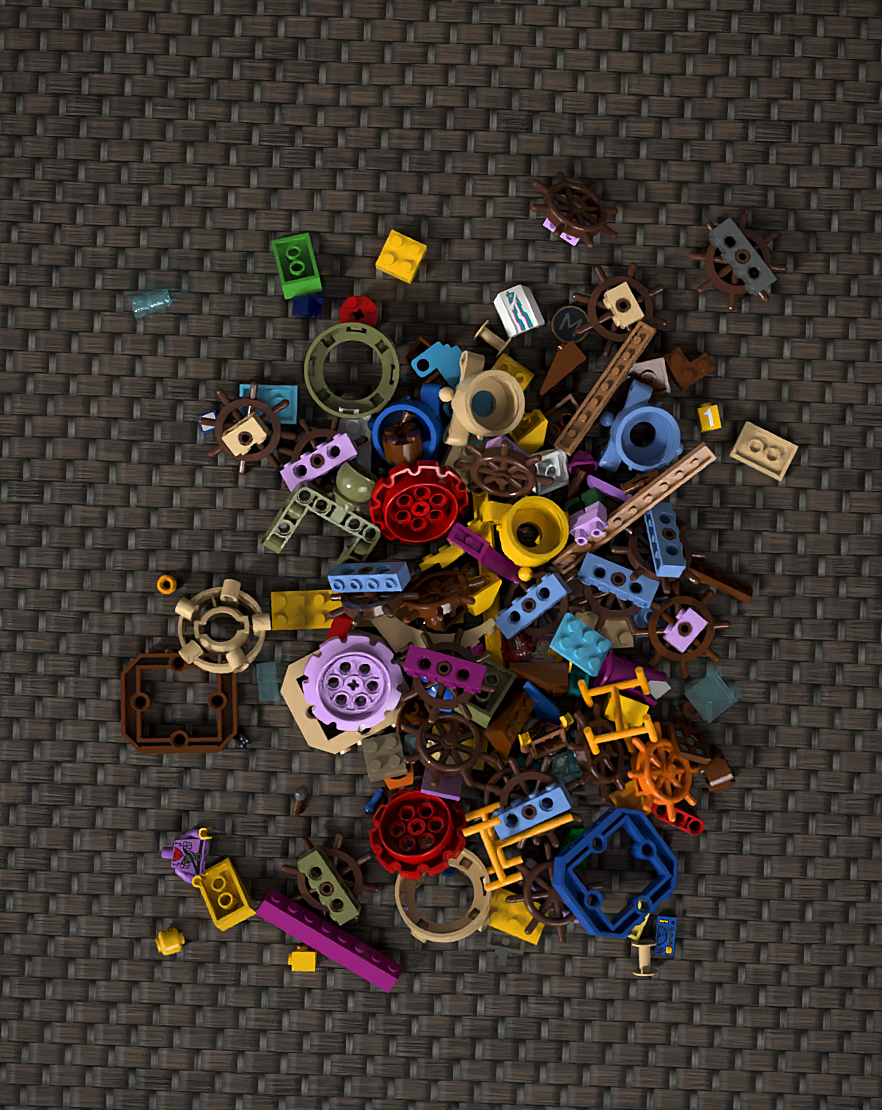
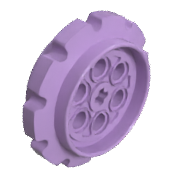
[302,633,403,731]

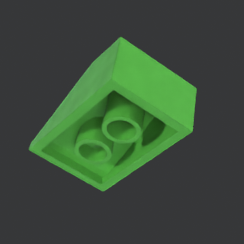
[271,233,322,300]

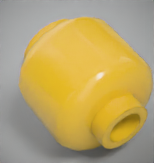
[155,928,185,955]

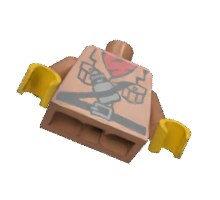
[517,712,575,759]

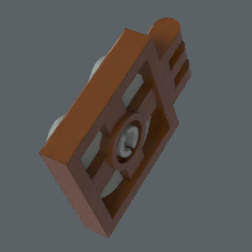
[666,716,712,764]

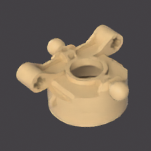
[439,350,525,448]

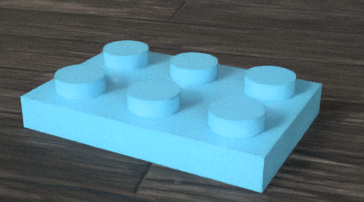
[239,384,298,425]
[549,613,613,677]

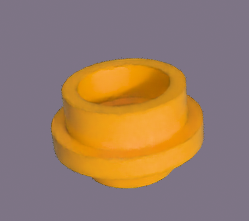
[157,575,177,594]

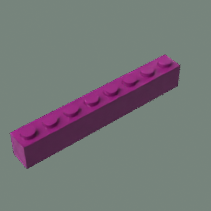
[256,888,403,993]

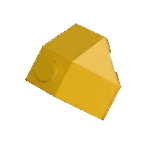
[509,409,548,455]
[465,572,502,617]

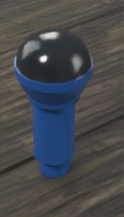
[363,788,384,815]

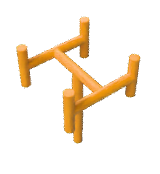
[578,667,658,757]
[462,801,573,892]

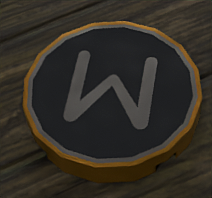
[551,306,589,343]

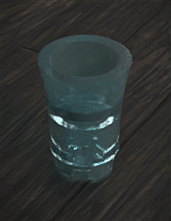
[129,288,172,320]

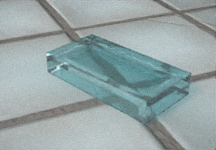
[256,661,279,702]

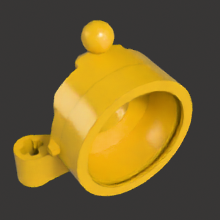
[482,495,571,581]

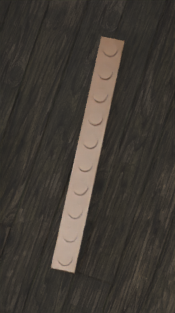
[551,442,717,575]

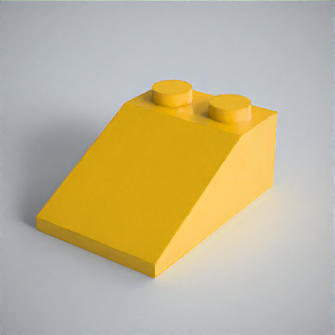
[200,858,257,931]

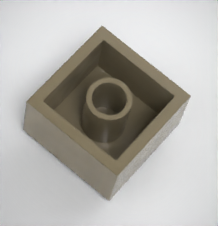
[361,732,408,782]

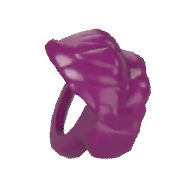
[567,450,599,474]

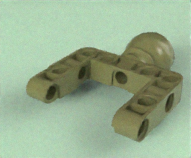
[261,460,381,582]

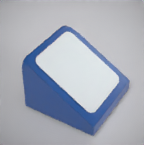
[197,410,218,435]

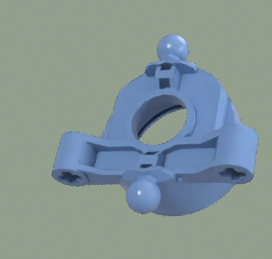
[597,379,683,473]

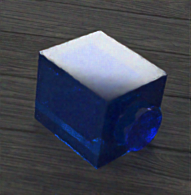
[292,296,323,319]

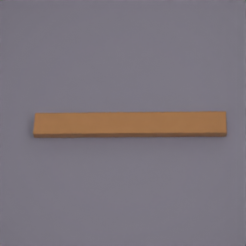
[553,320,657,456]

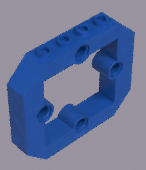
[552,808,678,938]

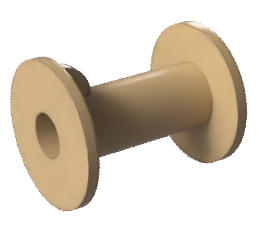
[473,320,512,358]
[632,940,658,976]

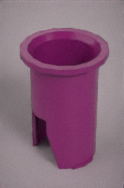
[593,649,667,707]

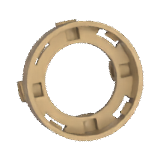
[395,846,492,943]

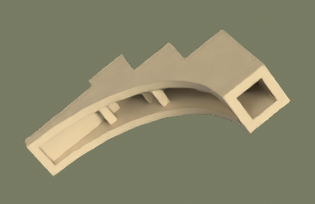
[370,615,496,660]

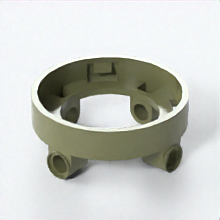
[304,322,400,419]

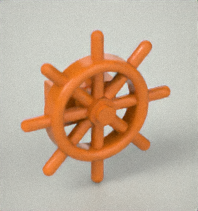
[627,721,700,822]

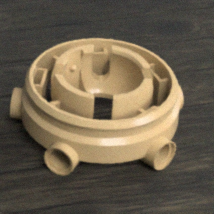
[175,579,271,673]

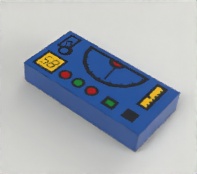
[653,915,677,956]

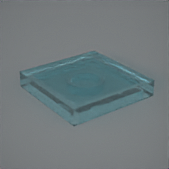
[684,670,738,724]

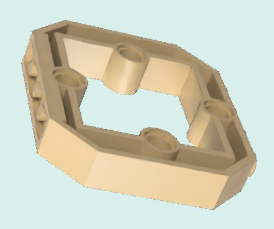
[280,629,410,755]

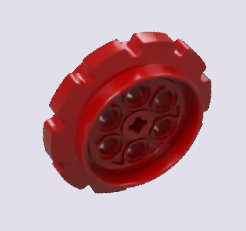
[369,460,468,545]
[369,785,468,879]

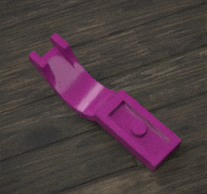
[446,522,521,584]

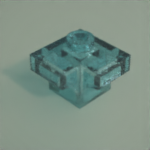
[548,752,583,784]

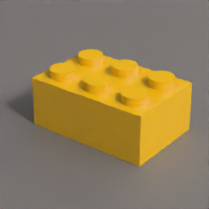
[487,888,551,945]

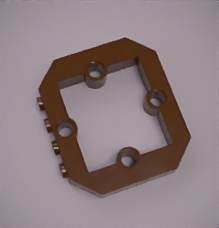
[121,649,239,754]

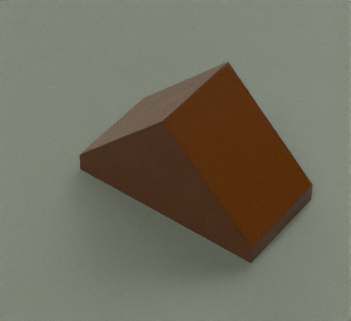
[403,335,433,370]

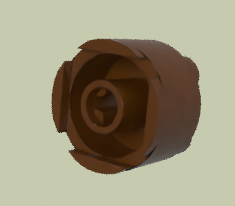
[382,422,424,465]
[697,748,737,793]

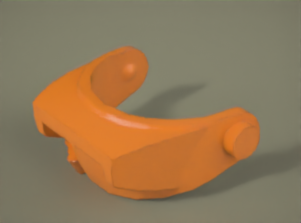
[384,761,415,790]

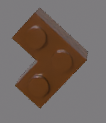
[664,347,716,392]

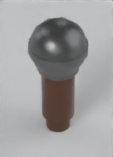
[293,787,307,816]

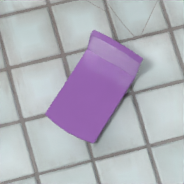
[586,475,647,504]

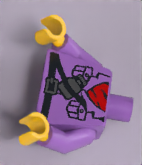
[162,827,212,888]

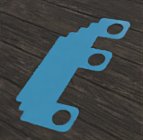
[411,342,493,446]

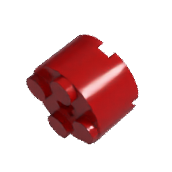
[339,296,379,334]

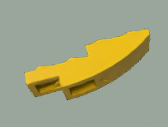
[419,518,485,572]

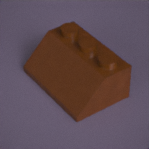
[484,690,535,761]

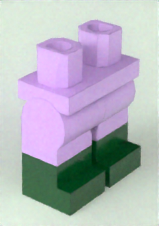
[565,487,609,546]

